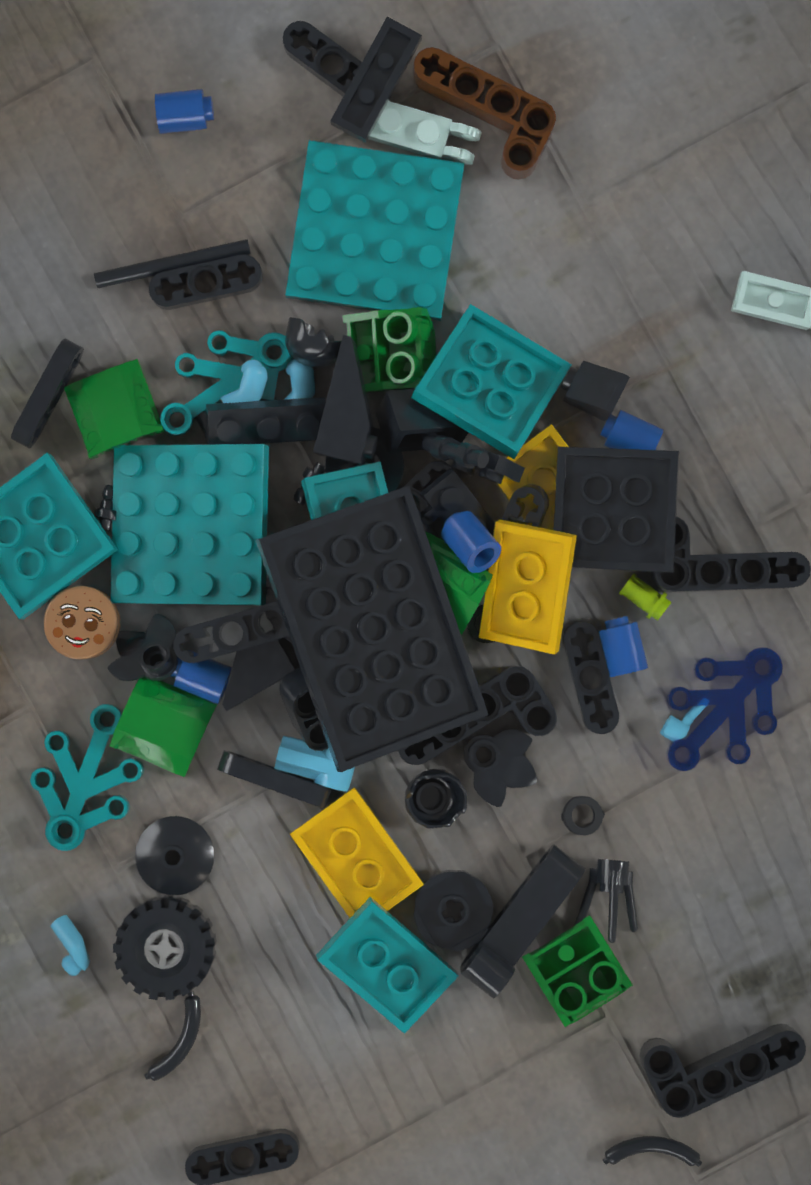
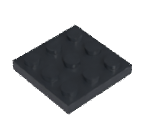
[554,447,680,573]

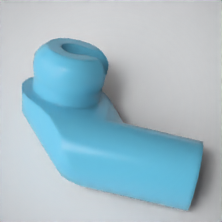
[285,359,316,399]
[220,360,268,403]
[50,915,90,976]

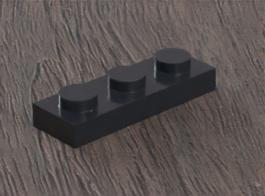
[330,17,422,143]
[206,397,326,445]

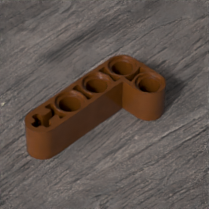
[414,47,556,180]

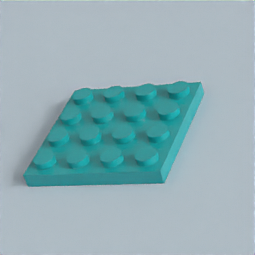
[285,140,464,321]
[111,444,269,605]

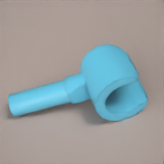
[660,696,710,741]

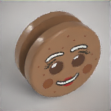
[44,586,121,659]

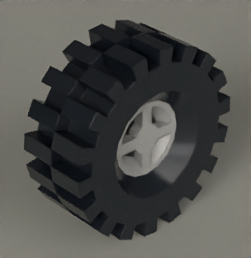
[113,895,217,1001]

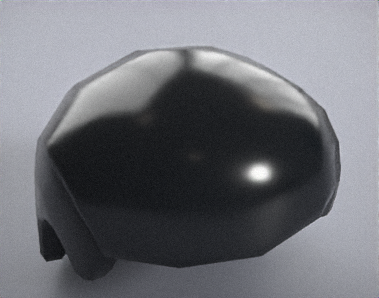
[285,317,342,367]
[404,769,467,829]

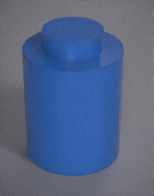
[155,89,214,134]
[600,410,664,450]
[441,511,501,573]
[599,616,648,677]
[170,650,232,704]

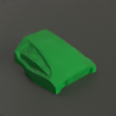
[342,307,437,394]
[64,359,165,460]
[425,531,493,635]
[110,677,217,777]
[522,915,633,1028]

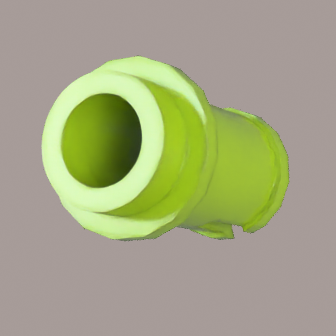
[619,573,672,621]

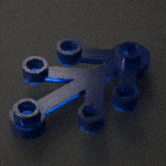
[666,648,783,771]

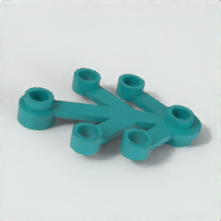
[160,330,293,436]
[30,704,144,851]

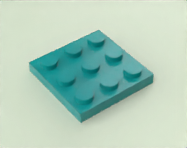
[411,304,572,459]
[0,453,118,620]

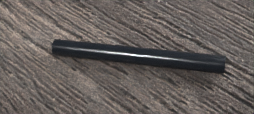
[94,239,251,288]

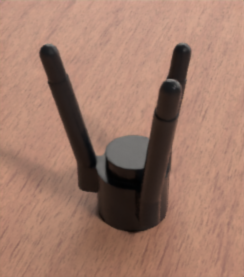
[574,859,638,943]

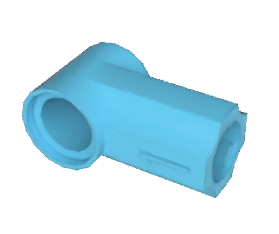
[274,736,355,792]

